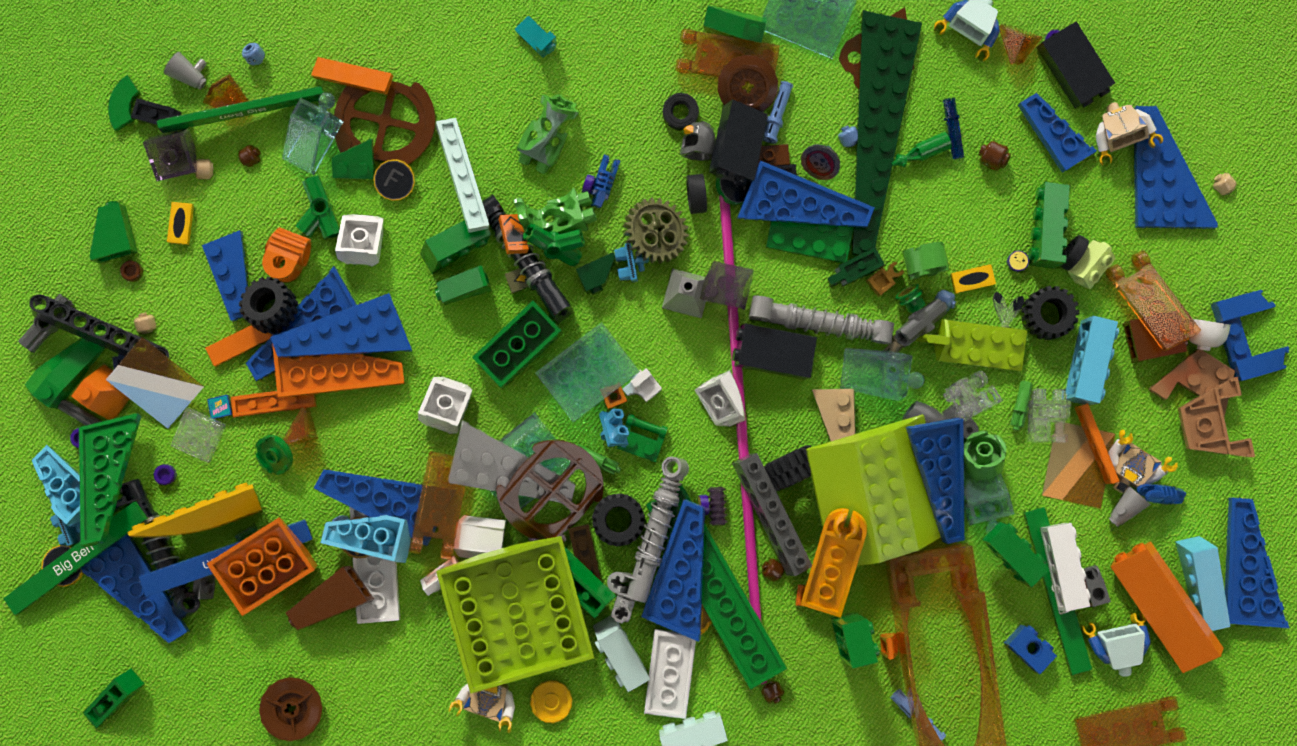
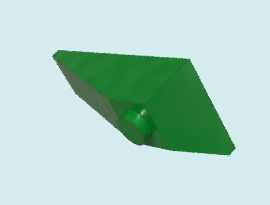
[25,333,105,409]

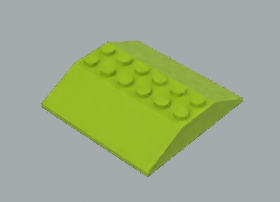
[806,414,941,566]
[436,536,594,694]

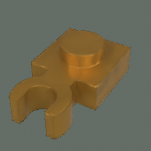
[866,262,904,297]

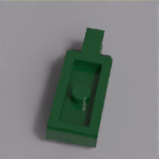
[827,247,885,288]

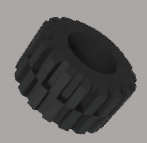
[239,277,298,334]
[1021,286,1079,340]
[764,445,811,491]
[592,494,645,546]

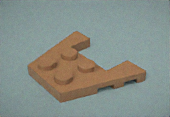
[1148,349,1235,417]
[1178,377,1255,457]

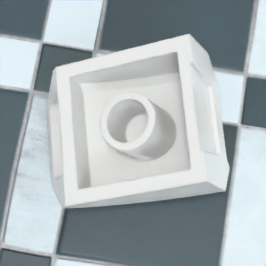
[335,214,384,266]
[695,370,745,426]
[418,377,473,434]
[453,515,507,558]

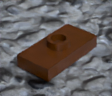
[757,144,790,167]

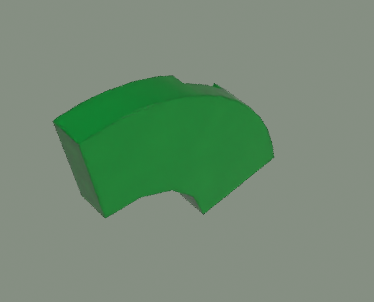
[108,75,140,131]

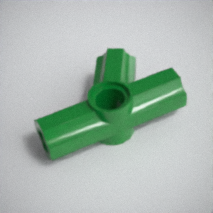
[295,175,340,240]
[523,223,585,267]

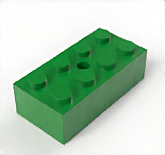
[472,301,563,389]
[831,612,880,669]

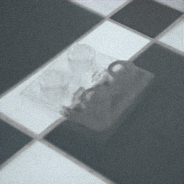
[170,408,226,463]

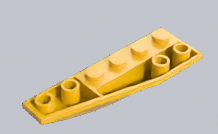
[128,483,262,538]

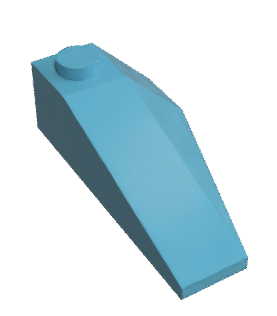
[321,515,411,563]

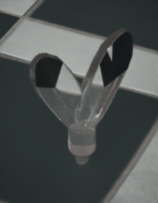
[993,292,1024,328]

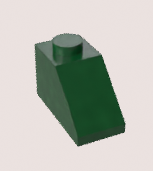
[576,252,616,295]

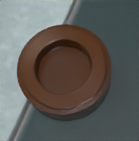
[120,261,143,282]

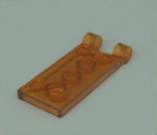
[675,29,780,83]
[1106,250,1201,352]
[409,451,465,560]
[1074,696,1187,746]

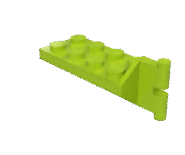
[915,319,1027,371]

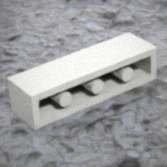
[1040,523,1091,612]

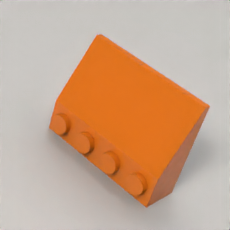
[207,517,317,616]

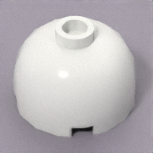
[1186,318,1231,351]

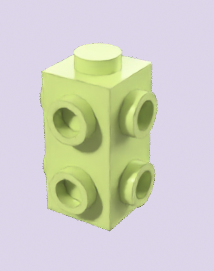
[1068,240,1116,289]

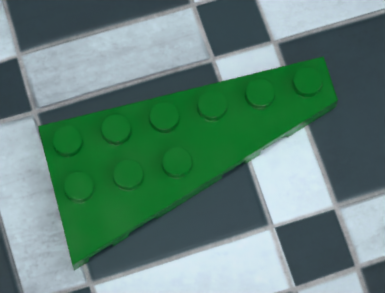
[79,413,141,547]

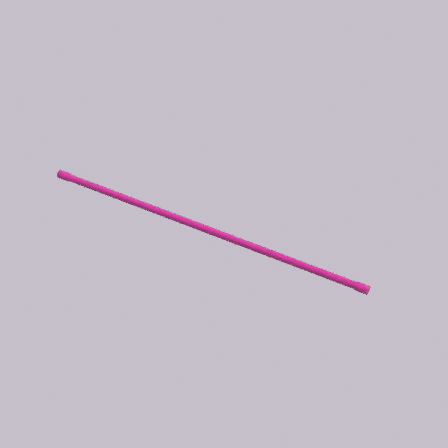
[719,196,767,684]

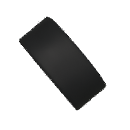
[686,174,707,214]

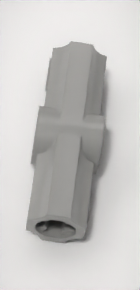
[610,595,635,623]

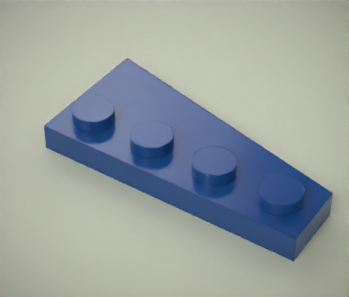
[1018,93,1097,173]
[202,230,248,322]

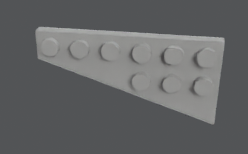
[448,420,576,503]

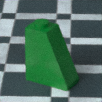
[89,201,138,263]
[435,265,492,305]

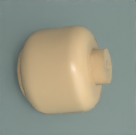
[193,159,213,179]
[1213,173,1236,195]
[134,312,156,334]

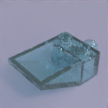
[282,92,343,175]
[840,348,924,401]
[964,470,1015,534]

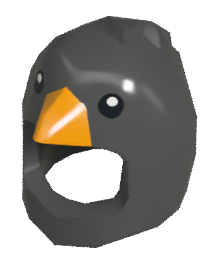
[680,121,716,161]

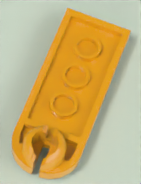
[800,508,867,618]

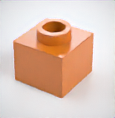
[600,382,627,410]

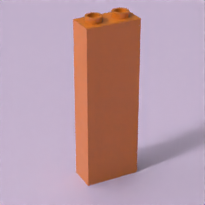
[1111,541,1224,673]

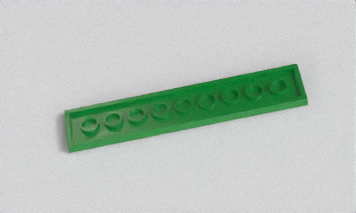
[646,484,787,690]

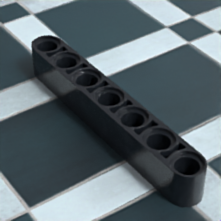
[29,294,170,371]

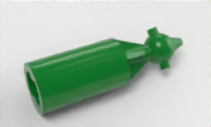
[892,132,952,167]

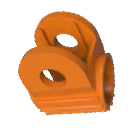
[262,227,311,283]

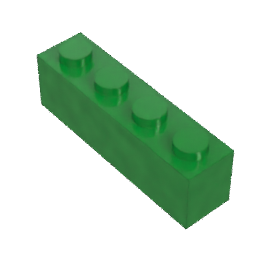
[564,546,616,618]

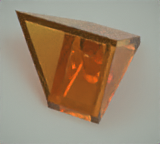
[999,24,1042,65]
[203,74,249,108]
[283,407,318,446]

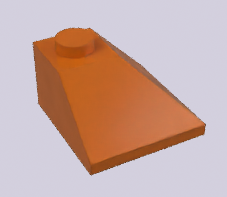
[71,364,130,420]

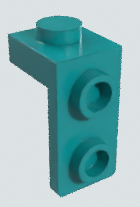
[515,16,557,58]

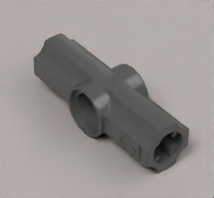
[18,294,75,353]
[895,299,948,347]

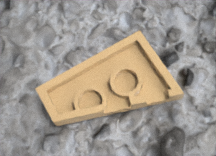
[812,389,856,441]

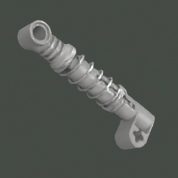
[748,296,895,344]
[607,457,689,603]

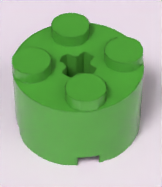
[903,242,949,280]
[964,431,1006,481]

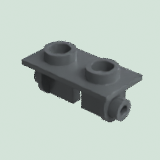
[192,574,215,599]

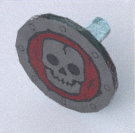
[801,144,841,180]

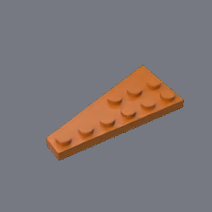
[272,343,405,398]

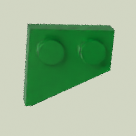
[332,138,375,179]

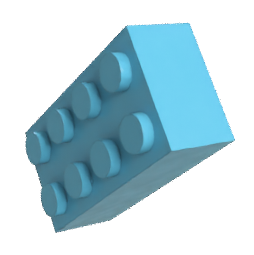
[1063,316,1119,405]

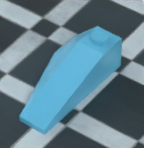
[32,445,80,526]

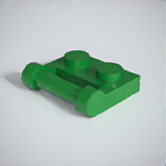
[617,413,668,462]

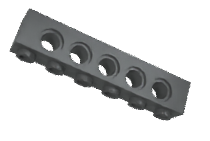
[732,453,812,576]

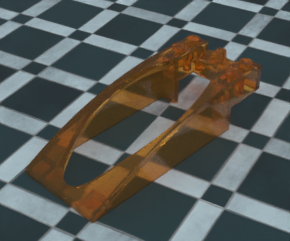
[885,543,1006,746]

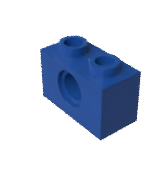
[1004,625,1057,674]

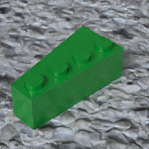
[1028,182,1070,269]

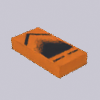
[499,214,529,254]

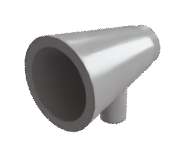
[163,52,207,90]
[1109,486,1151,527]

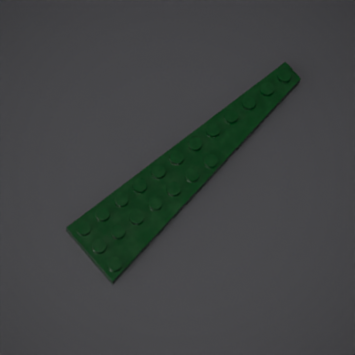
[852,10,922,256]

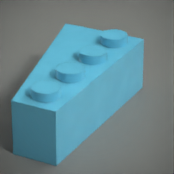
[1175,536,1230,631]

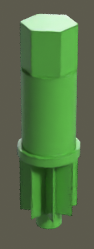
[1010,381,1033,431]
[578,444,622,475]

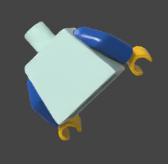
[934,0,1000,61]
[1081,612,1151,676]

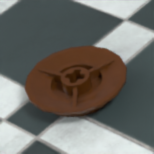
[718,55,778,112]
[259,677,323,741]

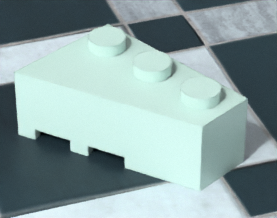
[593,616,650,692]
[659,711,728,746]

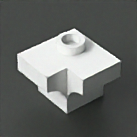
[622,368,662,403]

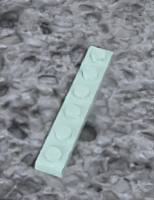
[436,118,489,233]

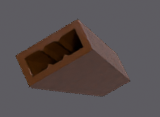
[286,565,374,630]

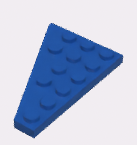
[1134,106,1218,229]

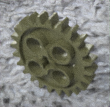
[623,197,689,264]

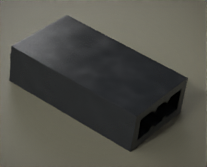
[1037,21,1115,109]
[709,99,768,187]
[732,323,817,380]

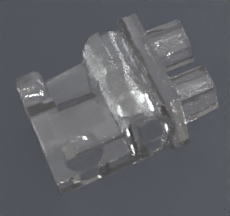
[943,371,1003,421]
[1026,388,1071,443]

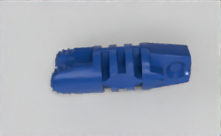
[591,154,620,208]
[1137,484,1187,504]

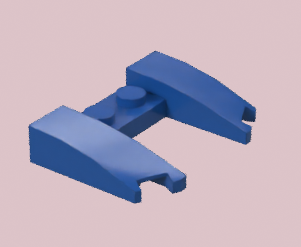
[1211,290,1289,382]

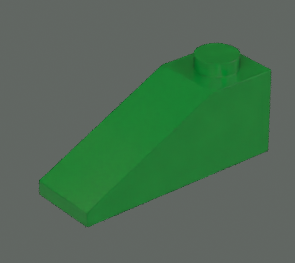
[703,5,767,43]
[83,668,145,728]

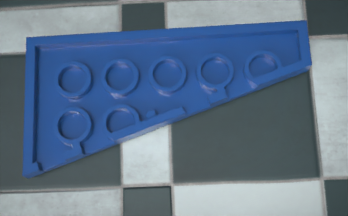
[737,161,875,228]
[246,266,357,381]
[270,293,412,358]
[906,418,964,544]
[313,469,456,546]
[1225,498,1289,628]
[641,499,705,642]
[81,534,189,643]

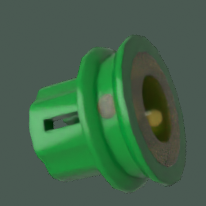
[895,284,925,313]

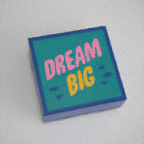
[207,395,232,420]

